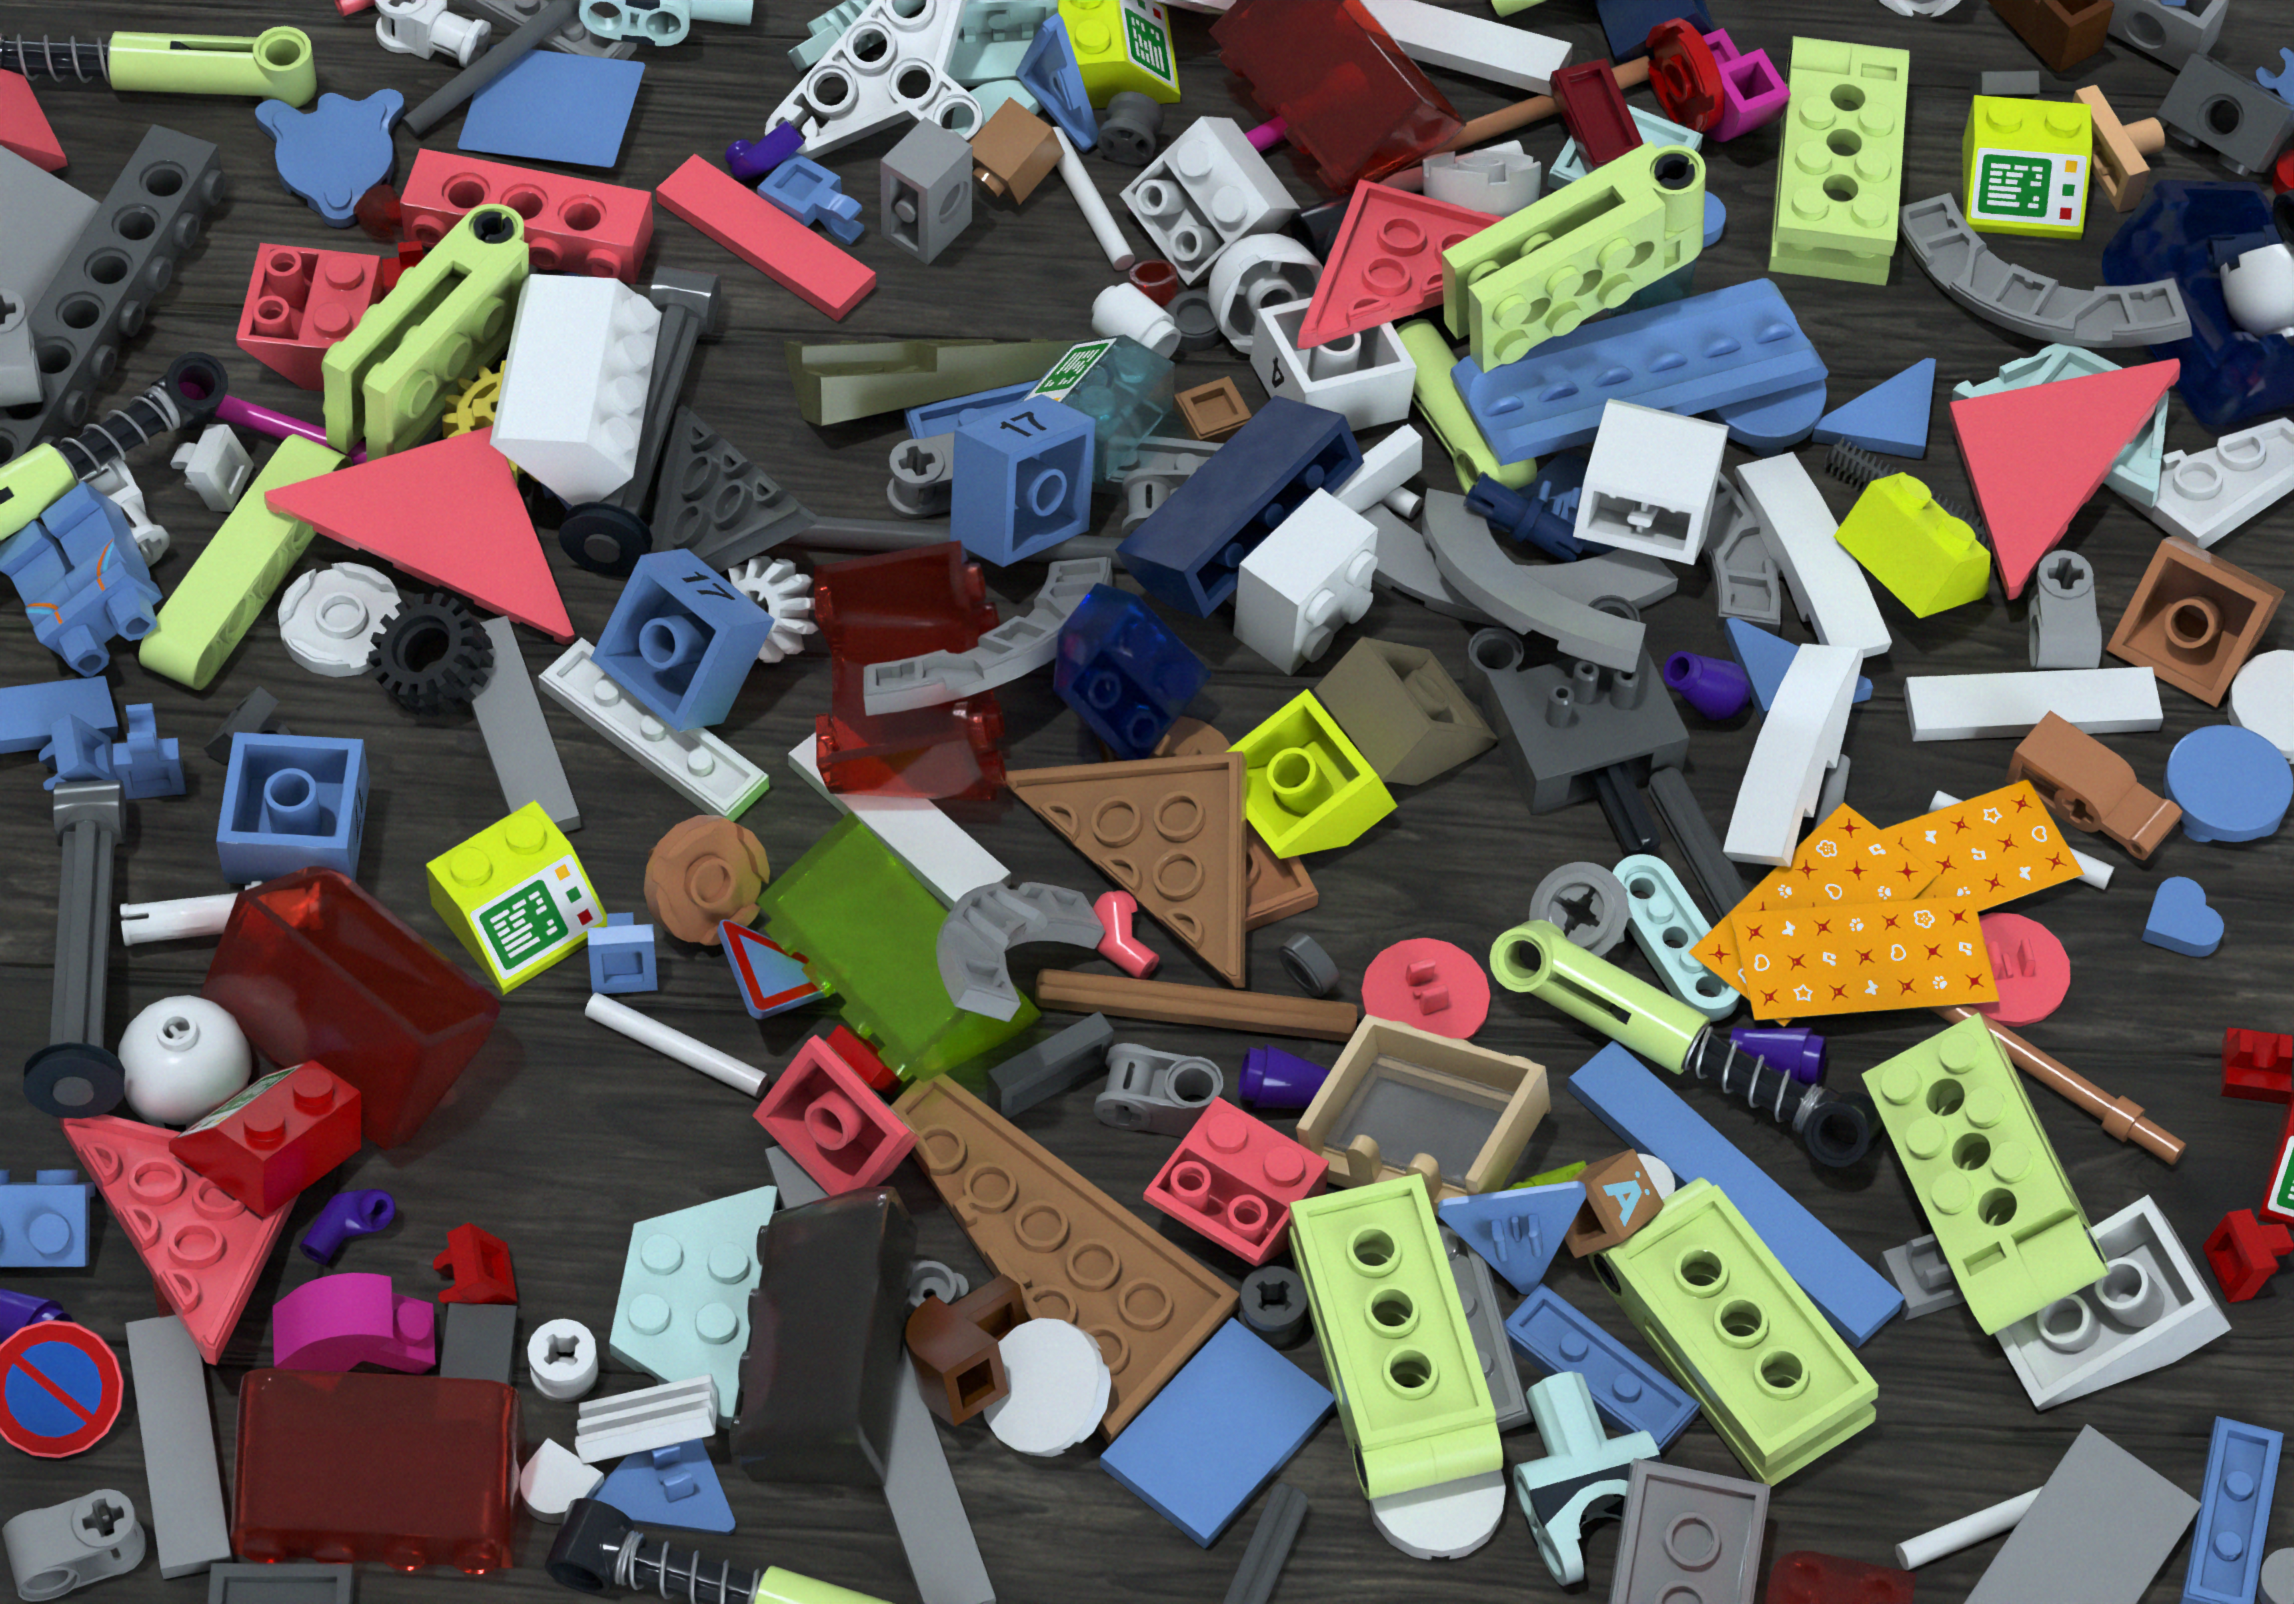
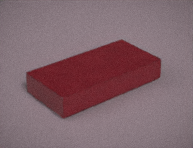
[1549,58,1644,174]

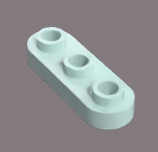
[1613,854,1741,1022]

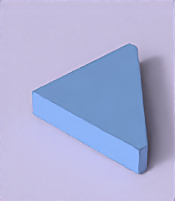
[1015,13,1099,153]
[1811,358,1936,459]
[1723,617,1873,724]

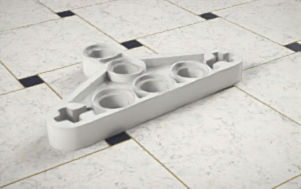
[765,0,986,160]

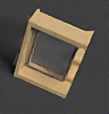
[1296,1014,1552,1216]

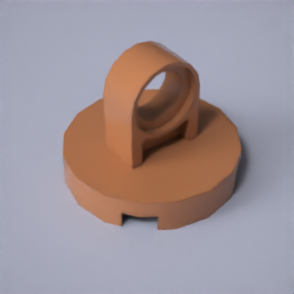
[644,815,770,945]

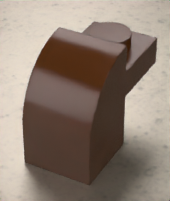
[906,1273,1028,1427]

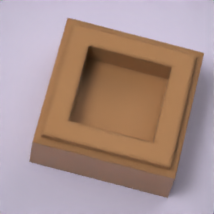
[1173,376,1252,444]

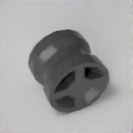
[1097,91,1165,166]
[1238,1266,1308,1350]

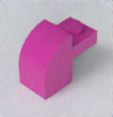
[1703,28,1791,142]
[273,1273,436,1382]

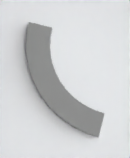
[1898,192,2192,348]
[1551,441,1781,636]
[1421,488,1646,673]
[1360,502,1678,627]
[864,557,1113,716]
[936,882,1106,1022]

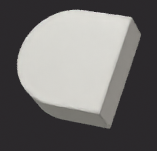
[520,1438,604,1523]

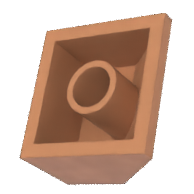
[2106,535,2286,707]

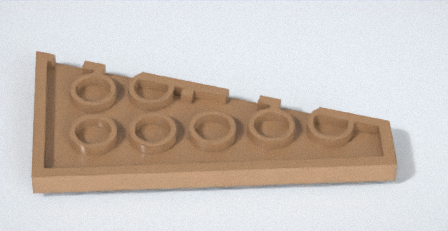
[890,1065,1240,1446]

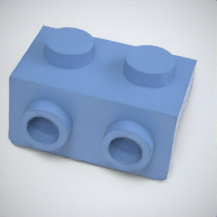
[0,1169,95,1267]

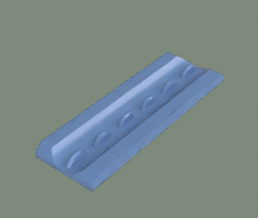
[1450,278,1829,466]

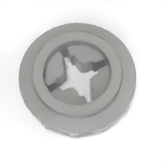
[1529,862,1633,960]

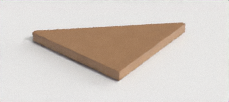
[1002,751,1247,988]

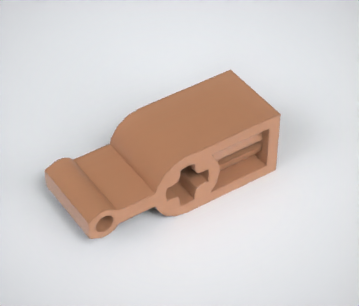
[2005,710,2183,860]

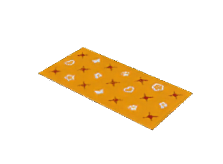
[1881,779,2085,912]
[1688,802,1938,1027]
[1730,895,2000,1020]

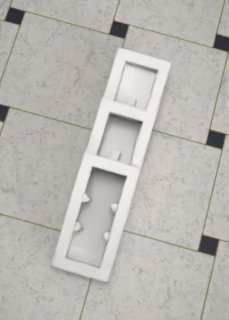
[1734,452,1892,658]
[1723,643,1864,867]

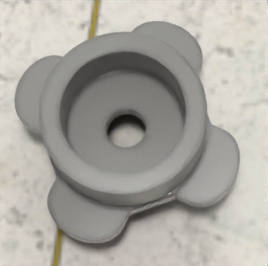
[890,1260,969,1319]

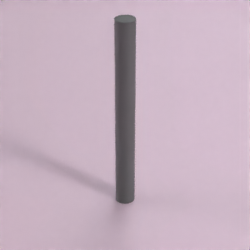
[401,0,580,138]

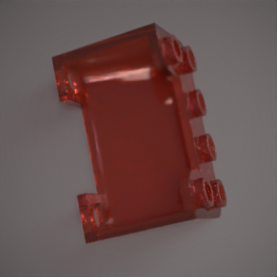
[814,540,1007,802]

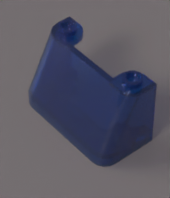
[2102,180,2294,425]

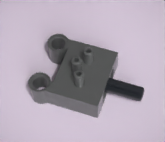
[1462,595,1690,856]

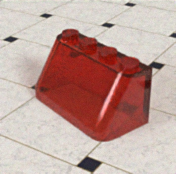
[1208,0,1467,195]
[199,866,500,1151]
[230,1368,527,1574]

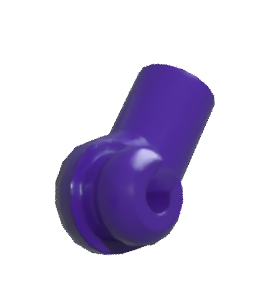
[725,119,805,182]
[299,1189,396,1265]

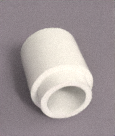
[1092,283,1181,369]

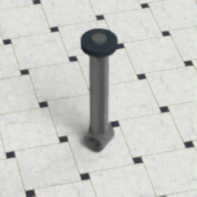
[558,264,721,576]
[23,780,127,1119]

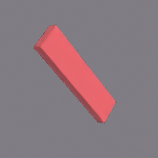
[656,154,876,322]

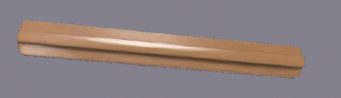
[1035,968,1358,1042]

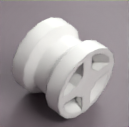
[528,1319,599,1403]

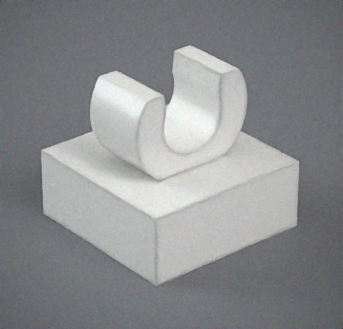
[170,424,254,512]

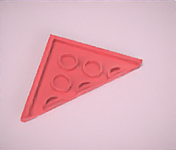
[1297,179,1505,350]
[1949,358,2181,600]
[264,425,575,645]
[59,1114,300,1365]

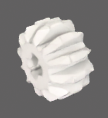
[728,556,823,663]

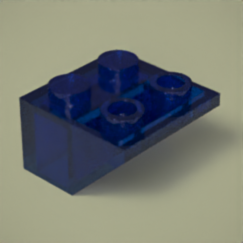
[1053,583,1212,761]

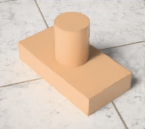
[2072,85,2165,213]

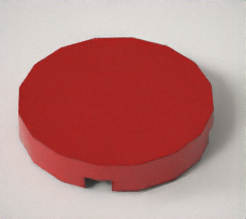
[1646,17,1725,133]

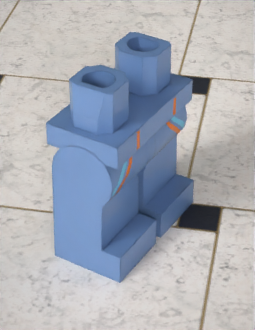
[0,481,163,677]

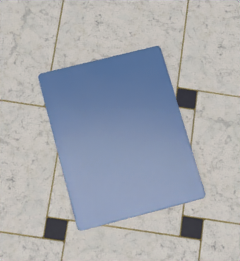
[457,45,645,168]

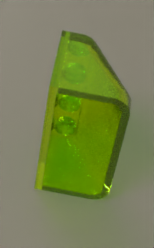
[755,811,1043,1083]

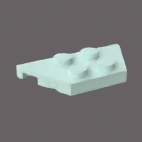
[1952,343,2169,508]
[609,1185,778,1430]

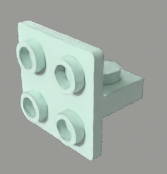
[947,0,1058,87]

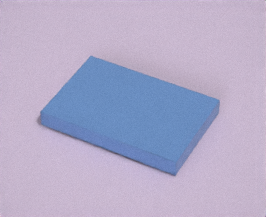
[1100,1317,1336,1549]

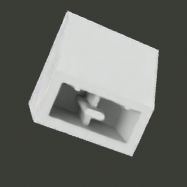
[1119,116,1301,286]
[1573,398,1729,565]

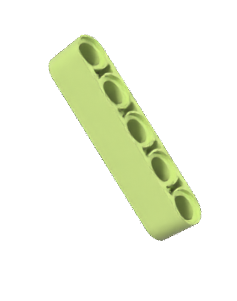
[139,434,353,690]

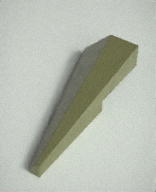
[784,338,1108,426]

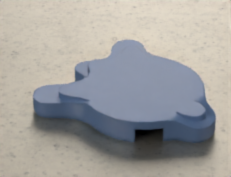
[255,89,405,228]

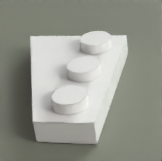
[2109,417,2294,549]

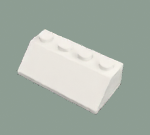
[490,274,662,506]

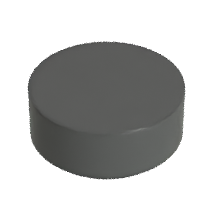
[1165,290,1223,351]
[1279,932,1340,997]

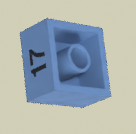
[950,394,1096,567]
[590,548,775,732]
[216,732,370,890]

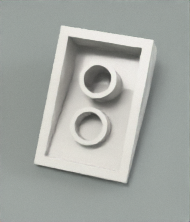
[1994,1195,2232,1411]

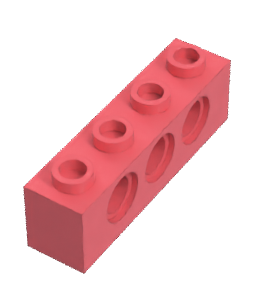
[400,148,654,284]

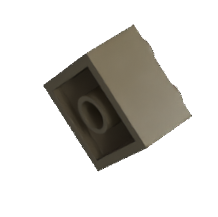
[1314,637,1499,786]

